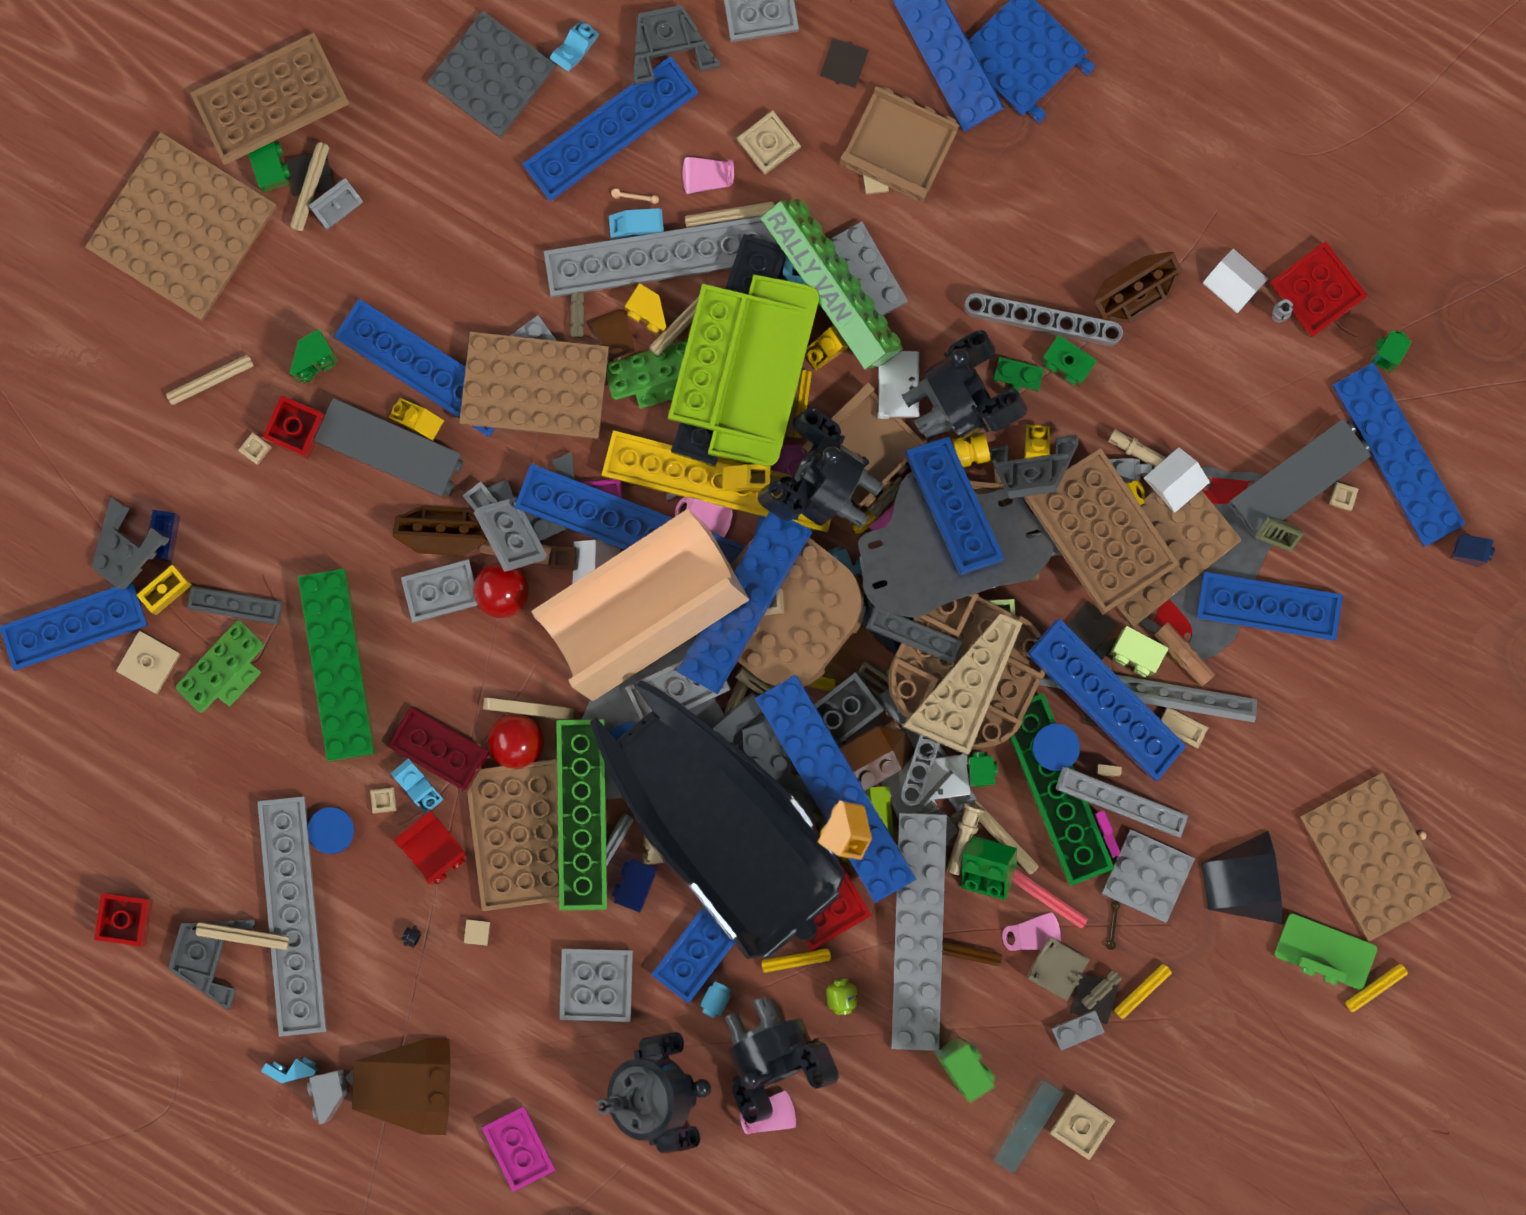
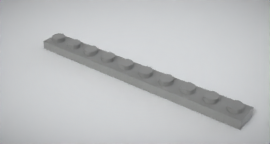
[1039,673,1257,723]

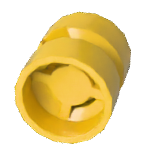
[952,432,990,467]

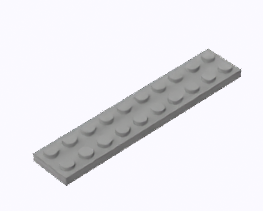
[544,216,777,298]
[257,797,327,1037]
[891,812,947,1051]

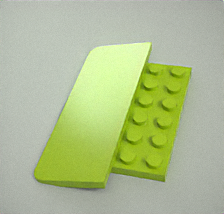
[668,275,819,467]

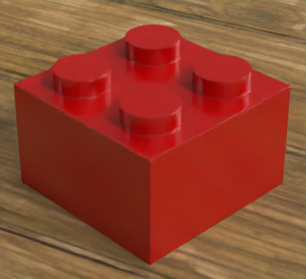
[262,395,325,460]
[94,893,153,947]

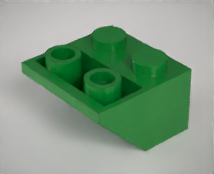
[290,329,338,383]
[962,836,1017,901]

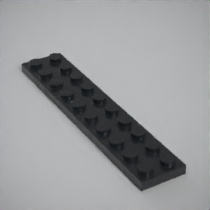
[671,234,786,467]

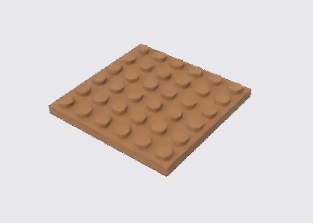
[85,132,277,322]

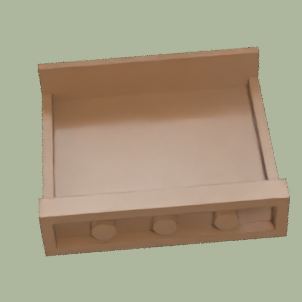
[840,86,959,204]
[801,383,927,510]

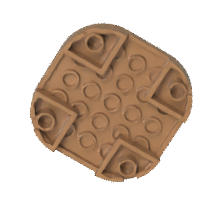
[731,538,866,687]
[888,593,1045,749]

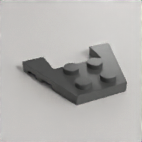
[633,5,721,86]
[989,435,1078,498]
[488,452,575,542]
[91,497,169,590]
[742,719,810,794]
[168,920,256,1010]

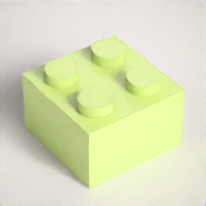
[1109,626,1169,678]

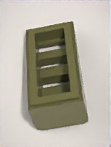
[1255,517,1304,552]

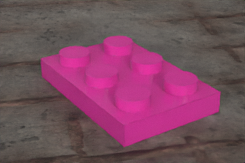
[482,1106,556,1192]

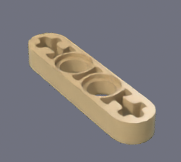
[483,698,575,720]

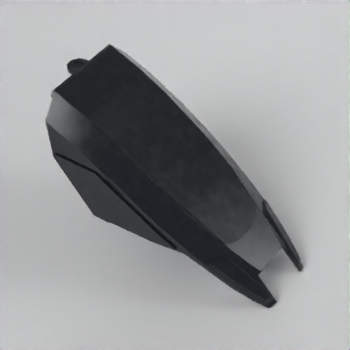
[590,680,845,959]

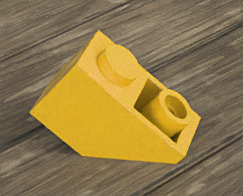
[625,283,667,334]
[805,325,849,370]
[389,398,444,441]
[1024,424,1050,459]
[723,464,770,492]

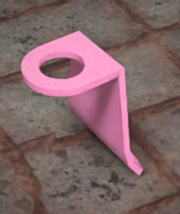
[683,157,734,194]
[675,497,733,538]
[1002,912,1061,951]
[740,1091,796,1135]

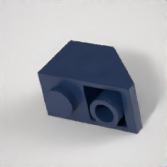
[1451,534,1495,567]

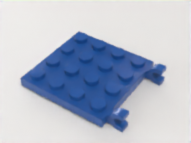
[969,0,1095,124]

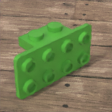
[606,339,688,409]
[176,620,264,713]
[1274,914,1377,990]

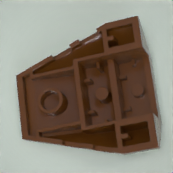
[352,1039,451,1135]

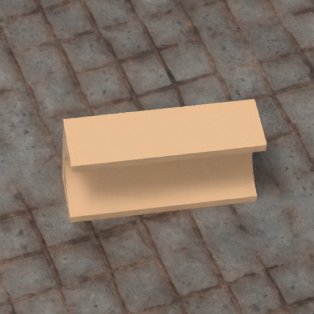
[531,509,749,701]

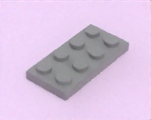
[830,222,908,316]
[625,660,731,720]

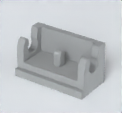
[309,178,364,230]

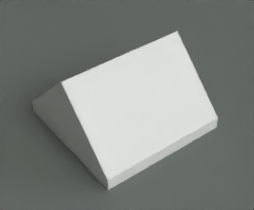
[1203,249,1268,313]
[1144,448,1210,513]
[573,540,620,583]

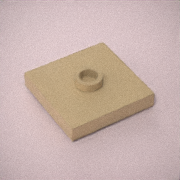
[736,110,801,175]
[116,631,181,695]
[1050,1094,1116,1160]

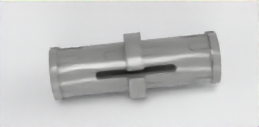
[1272,299,1293,323]

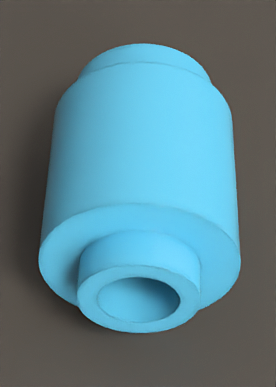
[700,982,731,1019]

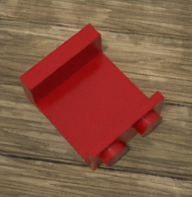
[393,811,467,885]

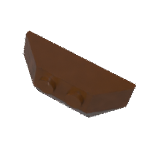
[1093,251,1183,323]
[393,506,487,556]
[839,725,915,790]

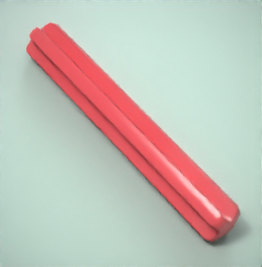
[1012,869,1088,928]

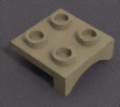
[1026,936,1090,1001]

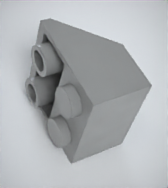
[307,1069,348,1125]

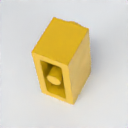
[137,565,192,615]

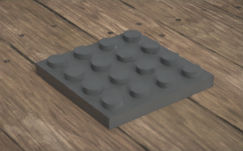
[427,11,556,139]

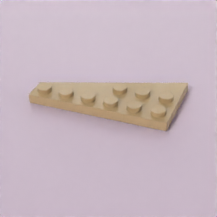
[902,614,1022,755]

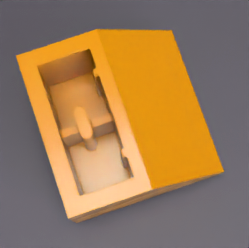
[818,800,872,860]

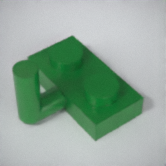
[993,357,1044,392]

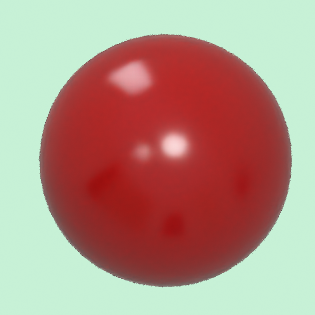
[473,562,529,618]
[488,714,544,770]

